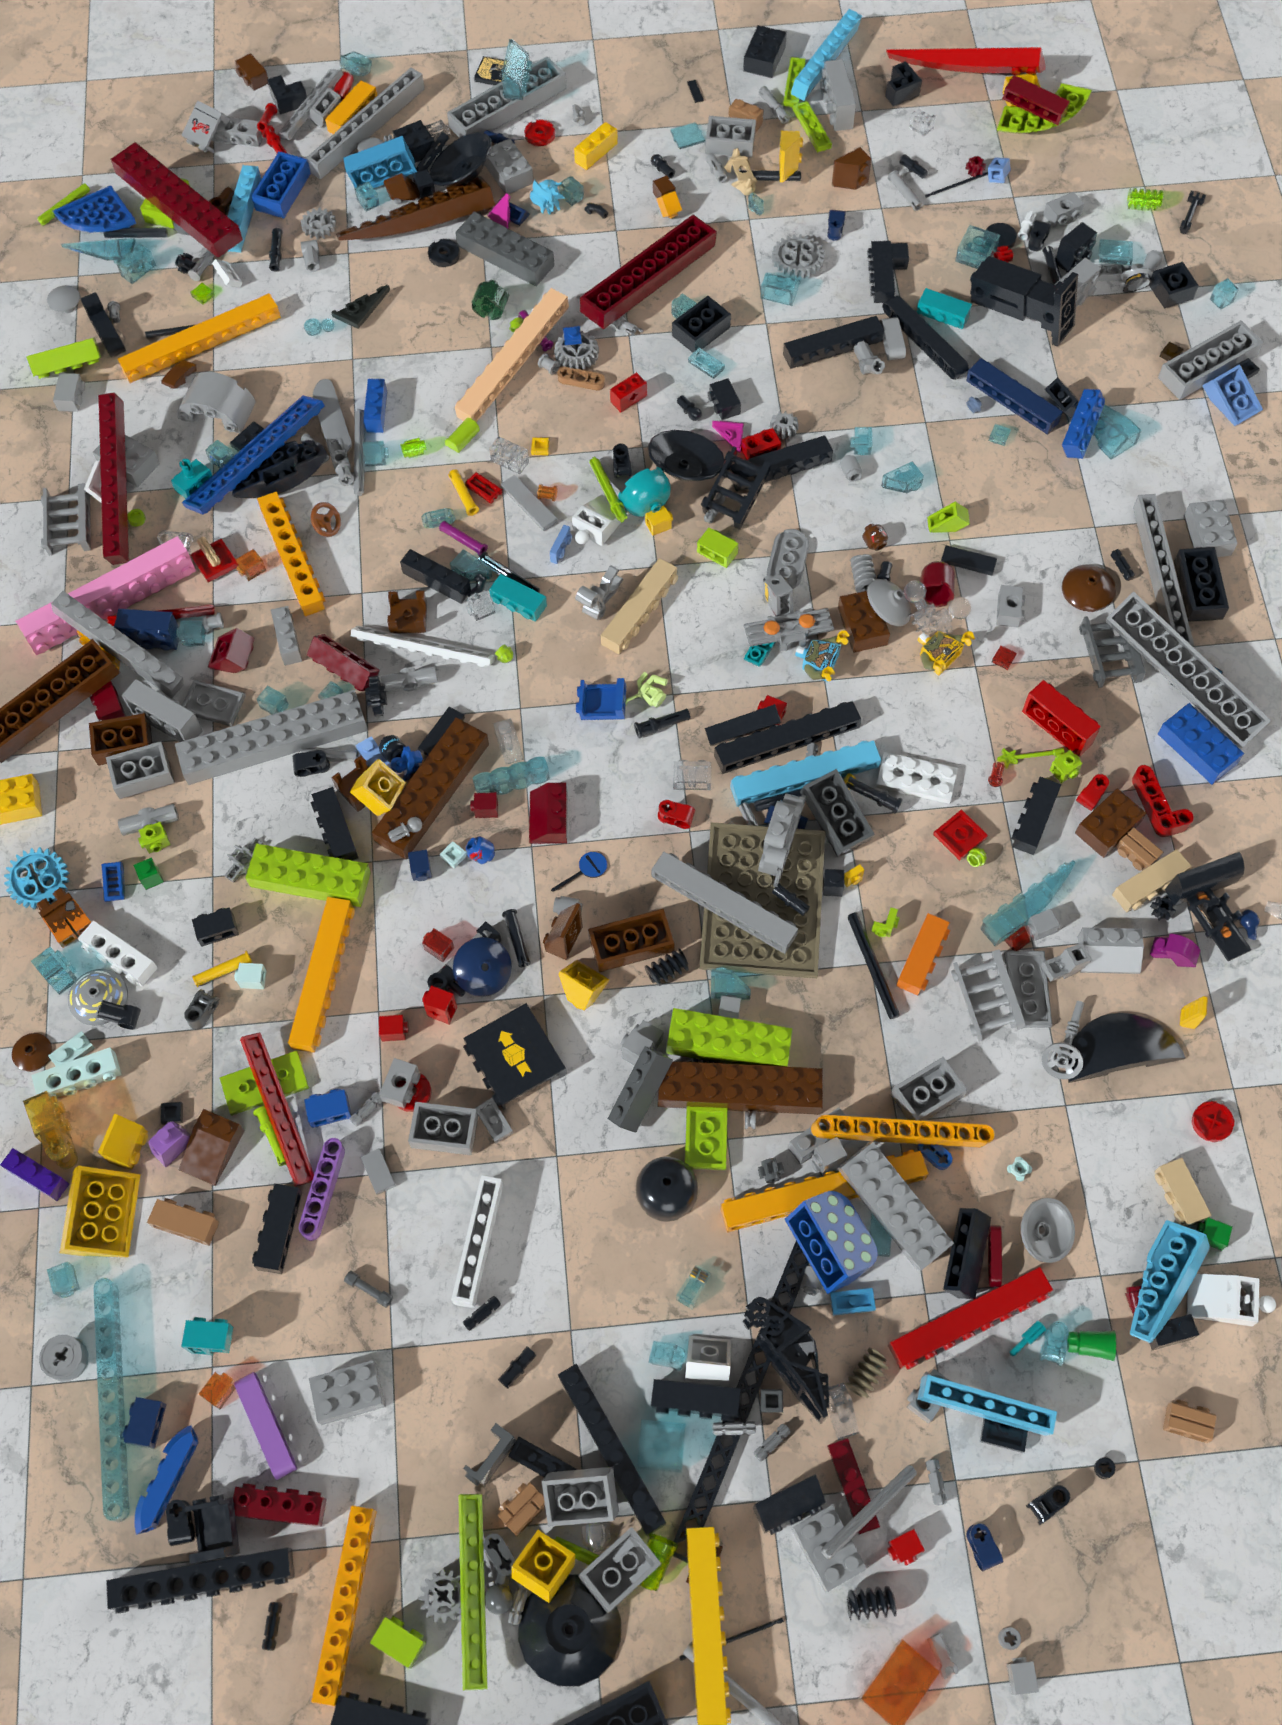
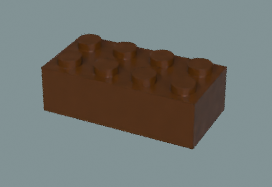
[588,908,675,973]

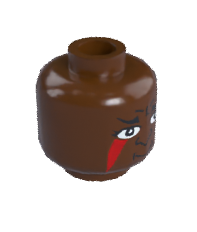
[862,523,888,551]

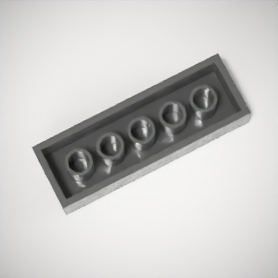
[455,211,555,286]

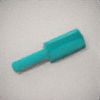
[1009,1321,1046,1356]

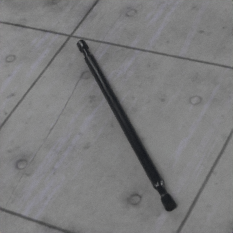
[925,172,988,198]
[679,1618,784,1661]

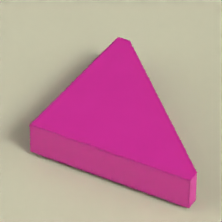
[487,193,511,228]
[712,421,744,452]

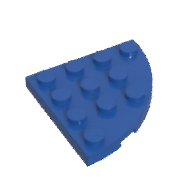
[53,185,136,233]

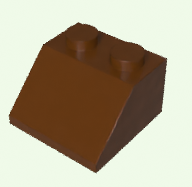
[832,147,872,190]

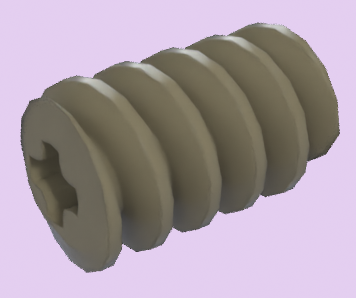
[844,1348,889,1398]

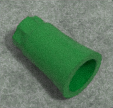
[1067,1330,1116,1361]

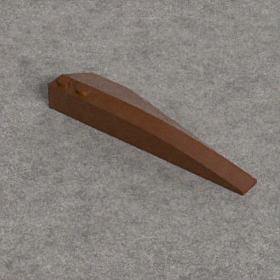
[336,176,496,241]

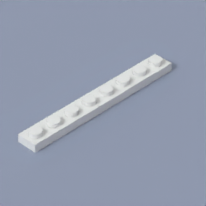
[351,625,495,667]

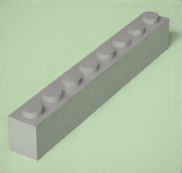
[51,591,183,698]
[651,852,798,954]

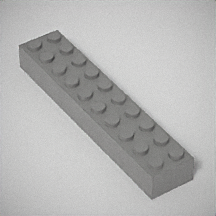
[1106,591,1271,749]
[175,690,368,785]

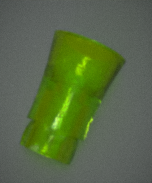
[640,1534,678,1591]

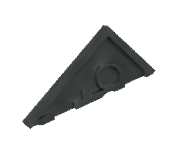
[331,284,390,329]

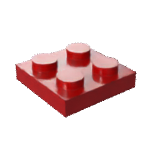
[190,538,239,583]
[933,809,988,861]

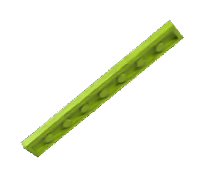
[458,1494,488,1691]

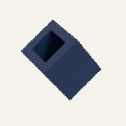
[408,849,432,881]

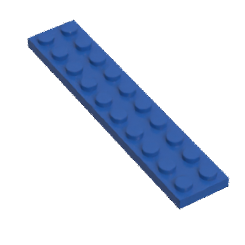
[182,395,325,515]

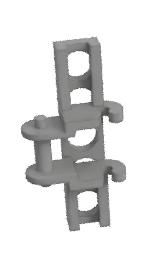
[224,838,264,883]

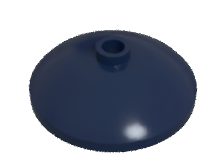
[453,937,512,997]

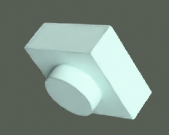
[440,841,467,869]

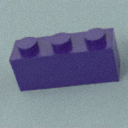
[0,1148,69,1201]

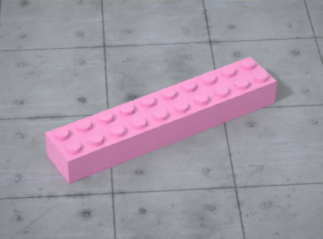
[15,536,196,656]

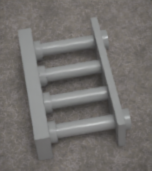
[41,483,91,556]
[951,949,1025,1042]

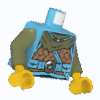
[795,630,850,682]

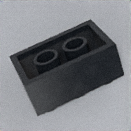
[753,1474,826,1535]

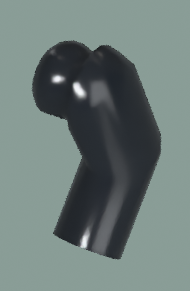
[584,202,609,219]
[467,573,487,600]

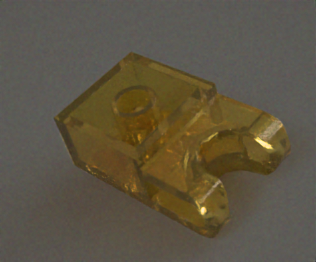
[23,1091,78,1169]

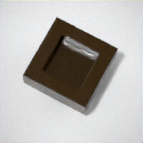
[1159,341,1184,361]

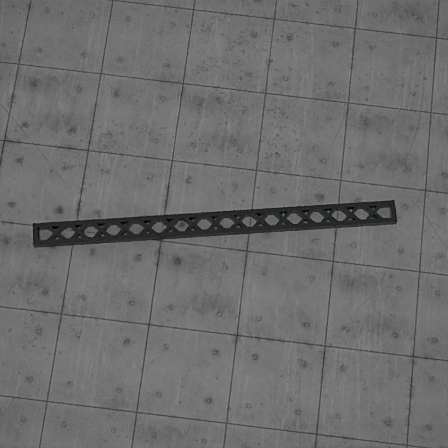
[669,1240,809,1563]

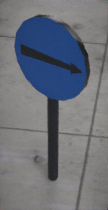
[551,852,607,892]

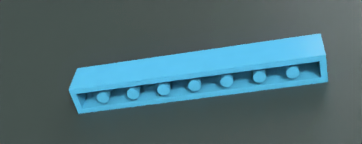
[791,9,862,101]
[730,740,881,807]

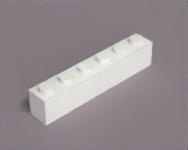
[451,1175,503,1309]

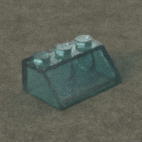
[502,39,532,100]

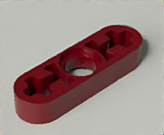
[988,1225,1002,1287]

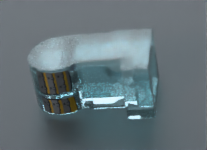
[676,1265,711,1309]

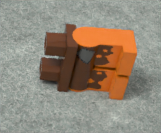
[37,888,91,948]

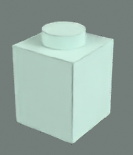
[234,963,267,989]

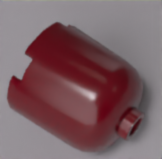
[918,561,955,607]

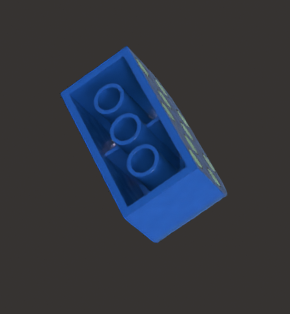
[784,1191,878,1294]

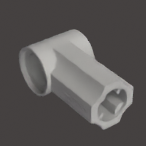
[301,240,320,272]

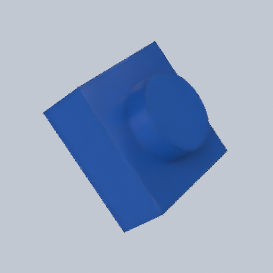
[563,326,582,345]

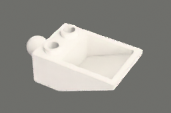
[572,495,629,546]
[1186,1274,1276,1327]

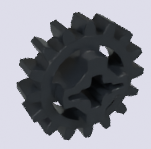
[366,676,387,717]

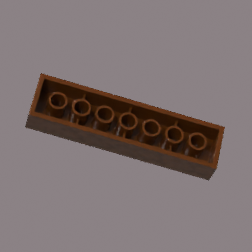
[0,639,121,763]
[371,717,489,860]
[658,1061,823,1115]

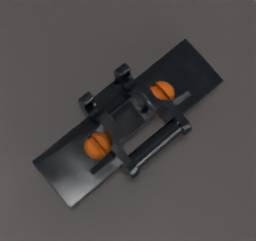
[1187,892,1252,962]

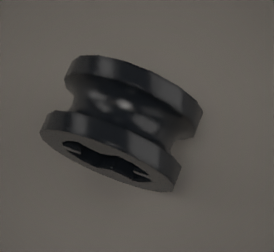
[1094,1457,1116,1479]

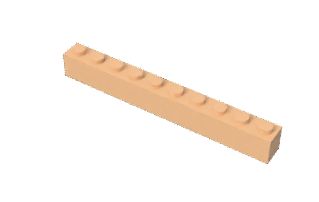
[455,288,569,422]

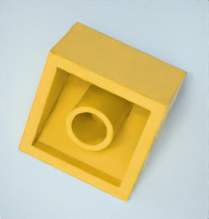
[350,759,406,816]
[98,1114,148,1170]

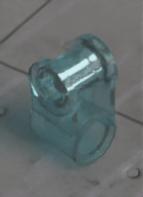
[1039,1321,1068,1366]

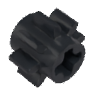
[175,253,196,274]
[1150,896,1176,921]

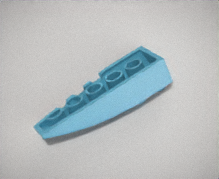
[1130,1220,1210,1343]

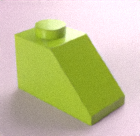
[927,501,970,533]

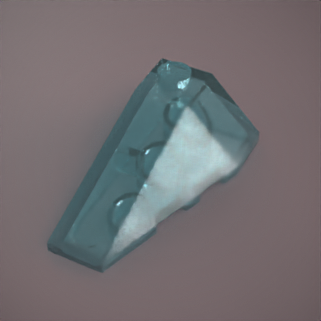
[61,238,136,264]
[1093,405,1142,460]

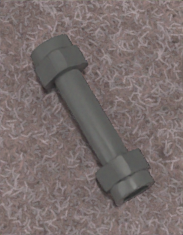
[344,1270,393,1308]

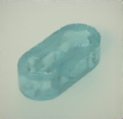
[421,508,455,529]

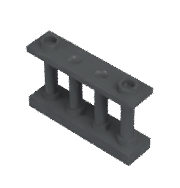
[1079,616,1146,688]

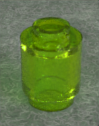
[400,437,427,458]

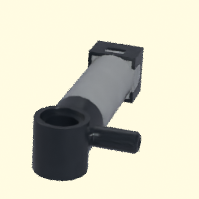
[427,921,501,997]

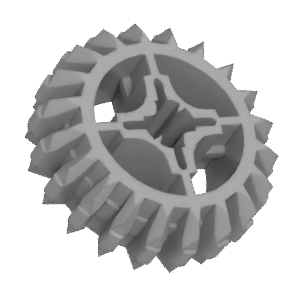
[554,330,599,370]

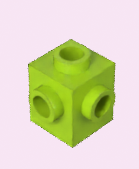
[1049,750,1083,784]
[138,822,171,854]

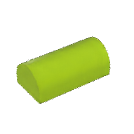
[445,417,480,453]

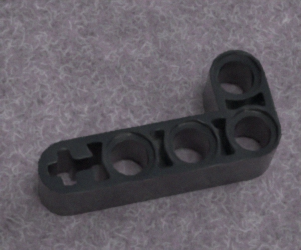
[80,292,126,357]

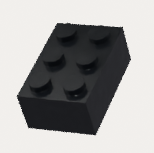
[743,25,787,78]
[672,296,731,354]

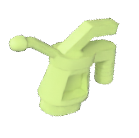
[626,672,668,708]

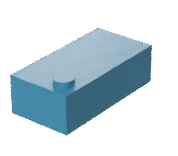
[343,136,417,194]

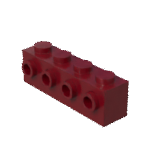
[1002,75,1070,126]
[307,634,380,691]
[233,1483,327,1527]

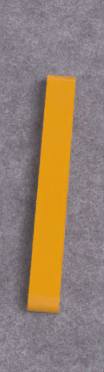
[811,1115,994,1148]

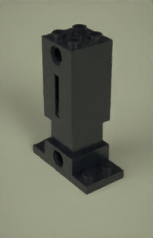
[970,256,1078,347]

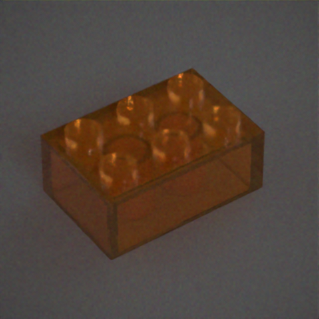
[858,1639,940,1725]

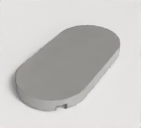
[767,529,809,589]

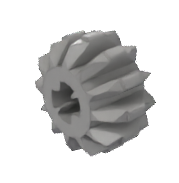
[770,411,799,441]

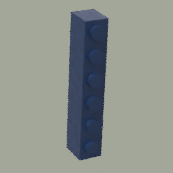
[966,358,1063,435]

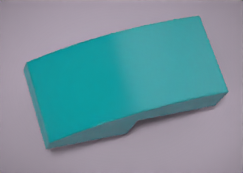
[743,642,776,667]

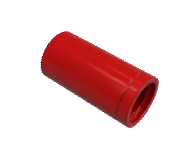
[333,72,354,102]

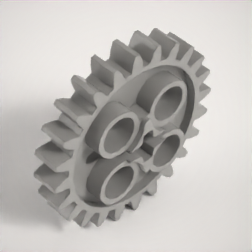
[772,234,825,278]

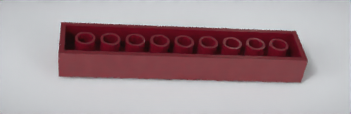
[110,142,243,258]
[580,214,717,330]

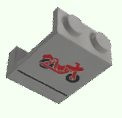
[181,100,230,153]

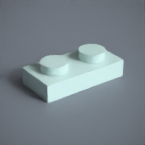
[48,1031,95,1066]

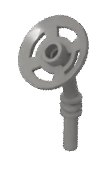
[1042,1001,1085,1079]

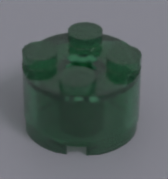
[471,280,509,320]

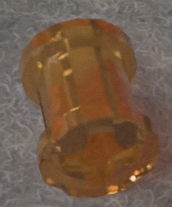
[537,484,558,502]

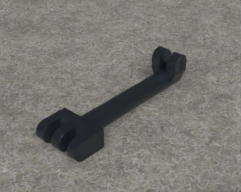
[1180,190,1206,234]

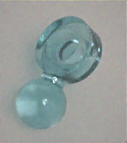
[304,318,335,336]

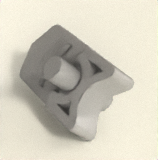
[572,104,586,126]

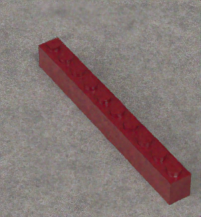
[98,392,129,565]

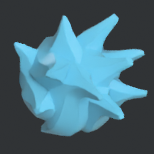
[530,179,565,215]

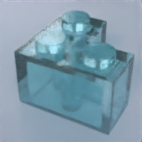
[31,947,77,995]

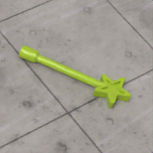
[997,748,1064,769]

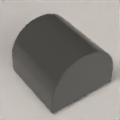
[760,1389,783,1412]

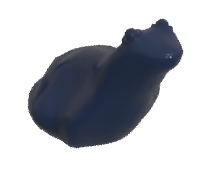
[1239,909,1260,940]

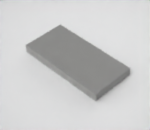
[1004,951,1052,1028]

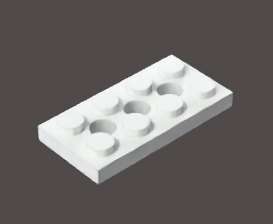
[876,752,958,804]

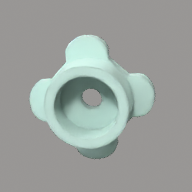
[1007,1157,1032,1182]

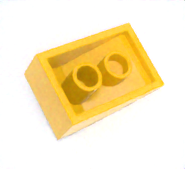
[779,131,803,183]

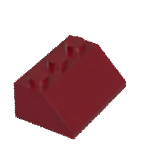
[529,782,568,844]

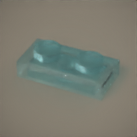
[688,348,725,379]

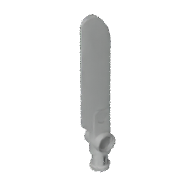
[313,379,354,486]

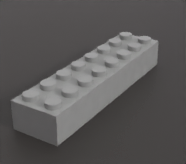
[447,56,567,138]

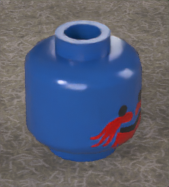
[466,836,495,864]

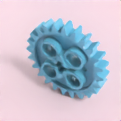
[4,847,70,910]

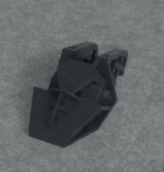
[742,1297,830,1424]

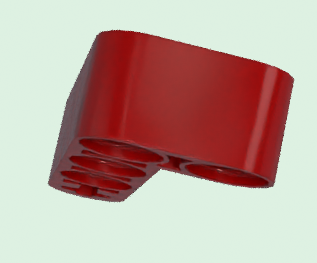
[1132,765,1194,837]

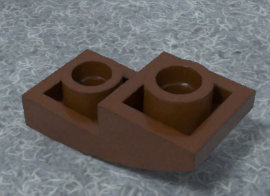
[161,360,197,389]

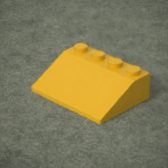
[60,1166,141,1258]

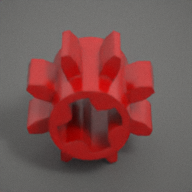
[993,246,1014,263]

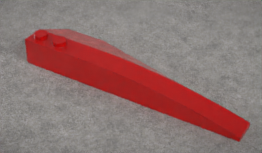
[886,47,1046,75]

